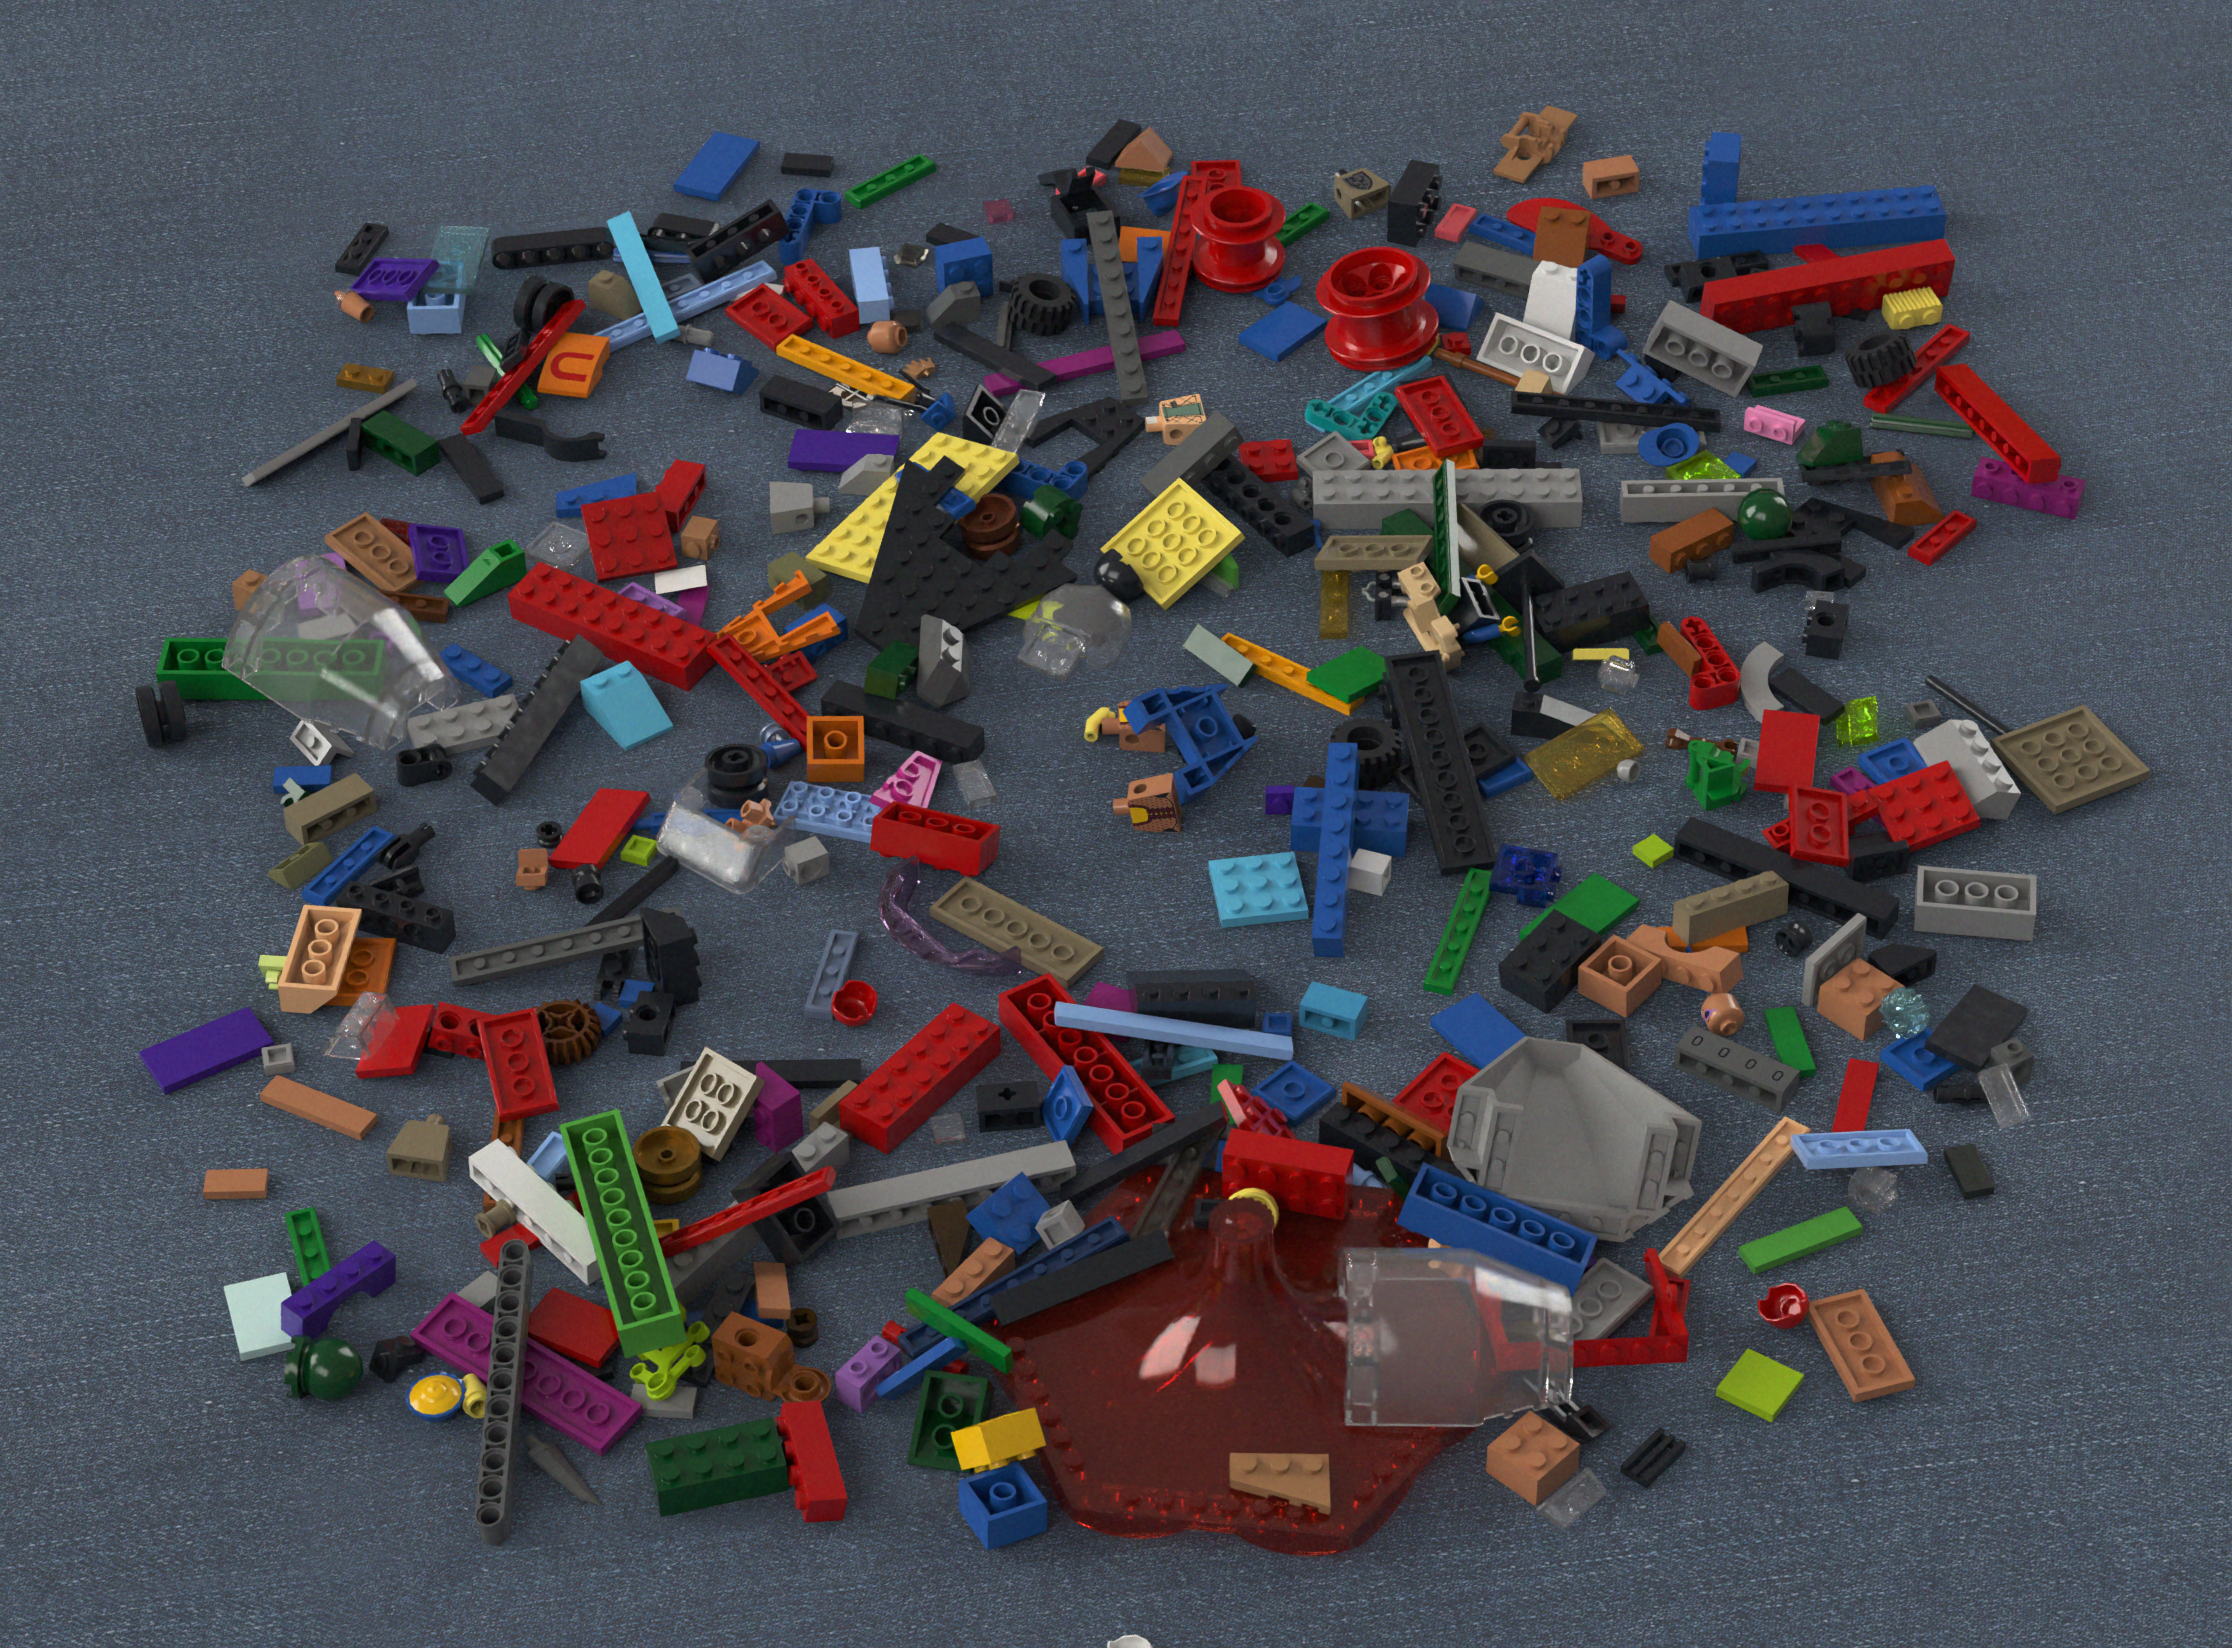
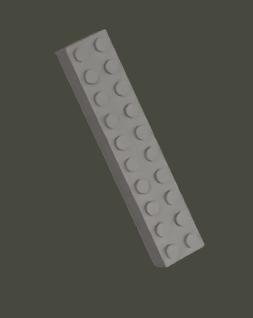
[1312,468,1583,529]

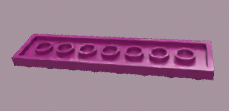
[409,1291,644,1457]

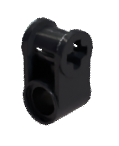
[396,744,453,787]

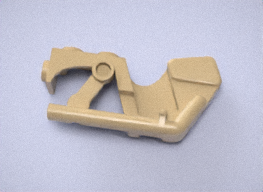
[1397,562,1465,672]

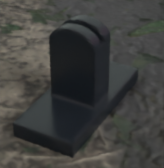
[999,279,1015,294]

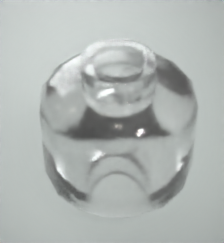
[1596,655,1640,695]

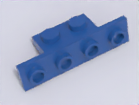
[1614,349,1691,407]

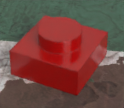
[1440,332,1471,356]

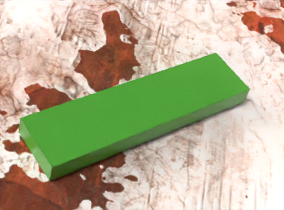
[1738,1206,1863,1275]

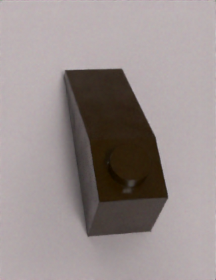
[927,1200,975,1280]

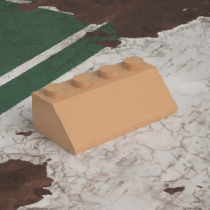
[278,905,362,1014]

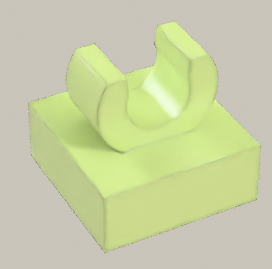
[258,955,287,990]

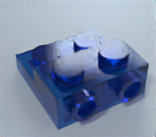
[1489,844,1562,909]

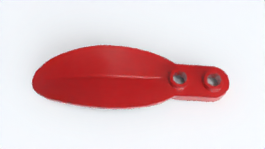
[1506,198,1643,265]

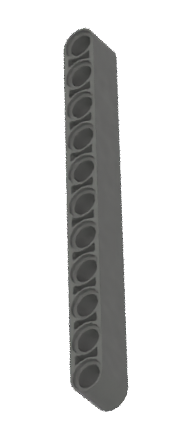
[475,1239,534,1545]

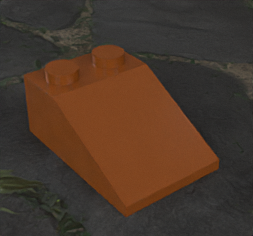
[1532,206,1591,268]

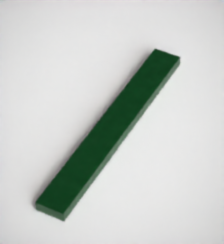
[1433,459,1460,616]

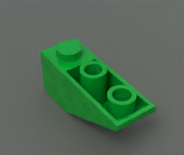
[443,538,527,608]

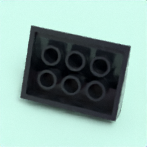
[1126,969,1257,1028]

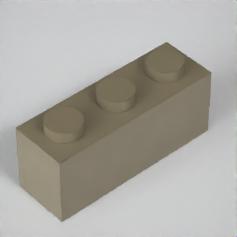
[283,773,377,846]

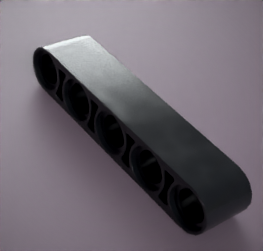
[491,227,615,270]

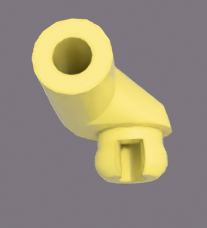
[1372,436,1394,469]
[1084,707,1116,742]

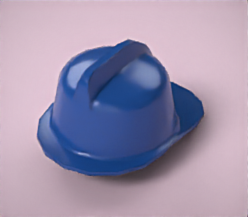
[1137,171,1188,216]
[1638,423,1699,467]

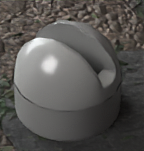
[1617,759,1641,784]

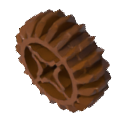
[533,997,602,1068]

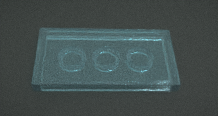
[422,226,490,295]

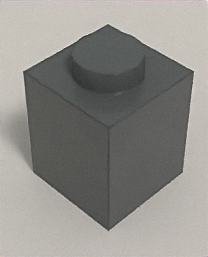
[463,365,499,406]

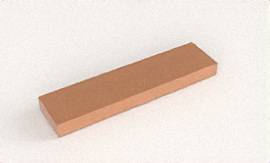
[260,1075,378,1141]

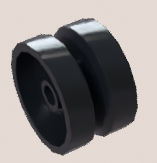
[513,275,575,334]
[1476,499,1534,555]
[135,679,188,747]
[705,744,769,809]

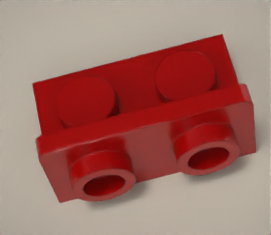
[761,650,818,694]

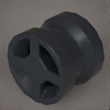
[1775,920,1813,957]

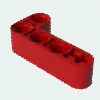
[1680,616,1741,711]

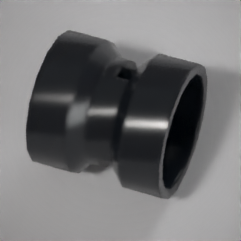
[571,864,604,905]

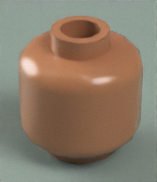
[867,321,907,354]

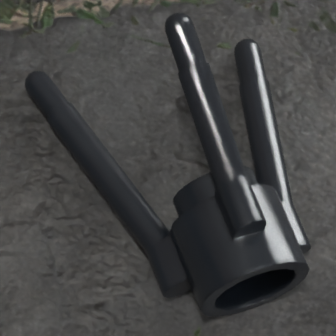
[873,369,936,414]

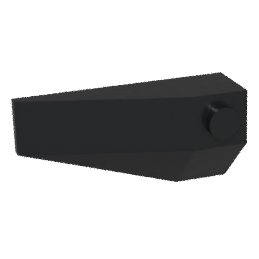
[1511,691,1626,748]

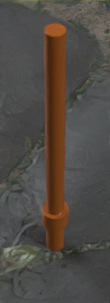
[1434,347,1566,396]

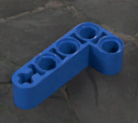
[778,189,842,265]
[1575,255,1628,361]
[995,458,1088,501]

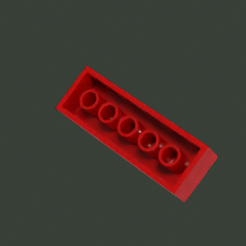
[839,1002,1001,1155]

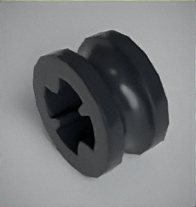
[536,821,563,849]

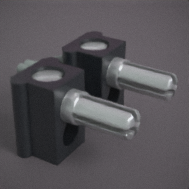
[1362,571,1411,622]

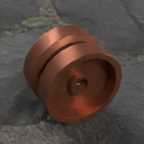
[958,494,1022,561]

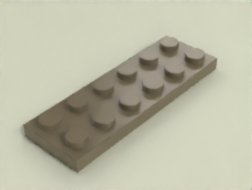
[929,876,1104,989]

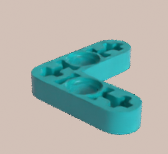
[1304,392,1397,441]

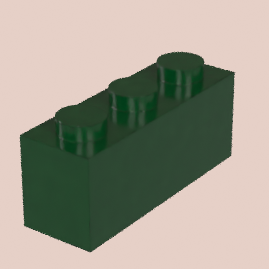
[361,410,440,477]
[863,640,919,700]

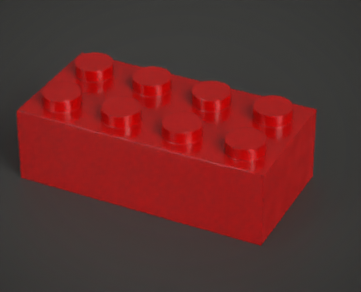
[870,801,1001,877]
[1222,1128,1354,1221]

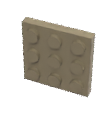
[661,1046,765,1162]

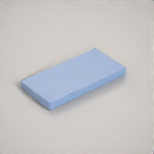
[1790,1129,1928,1170]

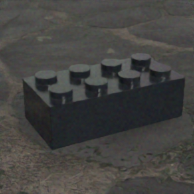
[1533,571,1650,654]

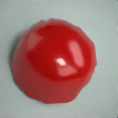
[831,980,878,1027]
[1758,1282,1809,1330]

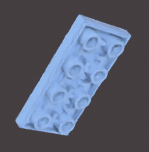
[773,781,883,843]

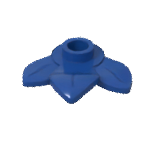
[1252,275,1302,306]

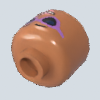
[1700,993,1744,1036]

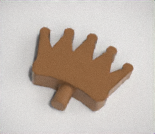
[903,357,936,380]

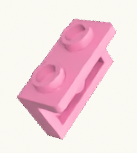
[1744,405,1805,445]

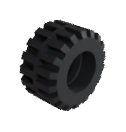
[1007,272,1076,336]
[1844,329,1917,388]
[1330,717,1401,790]

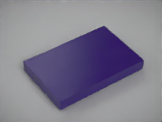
[408,523,470,583]

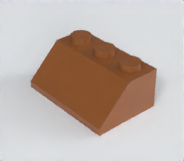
[1869,451,1945,527]

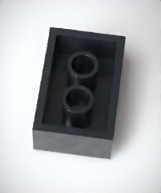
[1387,160,1443,247]
[1498,909,1602,1014]
[731,1151,842,1267]

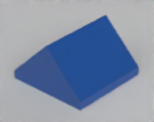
[1424,283,1485,333]

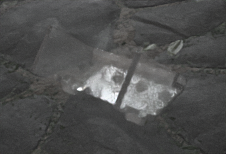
[656,767,796,894]

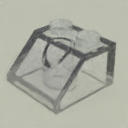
[321,991,400,1061]

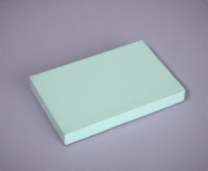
[224,1272,296,1361]

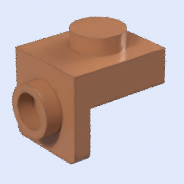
[516,849,549,890]

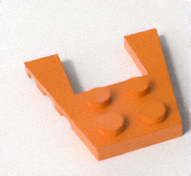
[716,569,841,663]

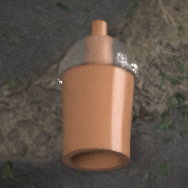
[334,289,375,323]

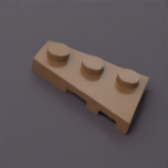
[1229,1453,1331,1515]

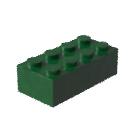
[645,1417,789,1517]

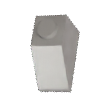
[838,454,895,496]

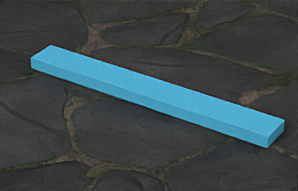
[607,211,681,344]

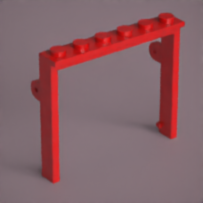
[1468,1248,1689,1371]

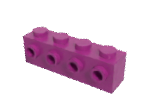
[1971,457,2086,520]

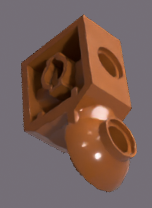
[711,1311,831,1404]

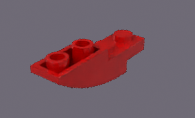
[1762,789,1879,853]

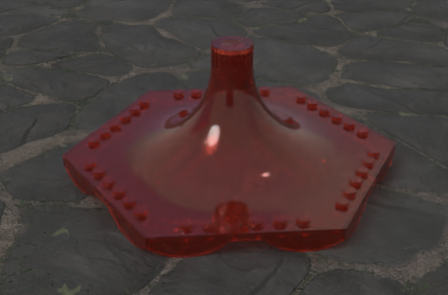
[978,1166,1510,1556]

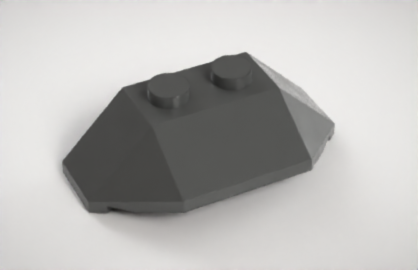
[917,614,972,709]

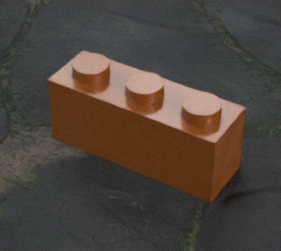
[1649,507,1734,574]

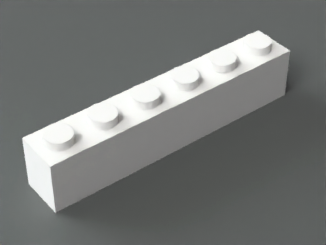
[469,1139,602,1286]

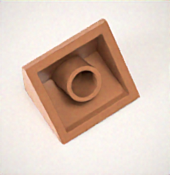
[1115,127,1173,172]

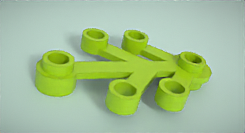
[630,1300,710,1401]

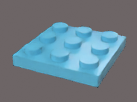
[1208,852,1308,928]

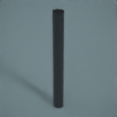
[1925,675,2012,736]

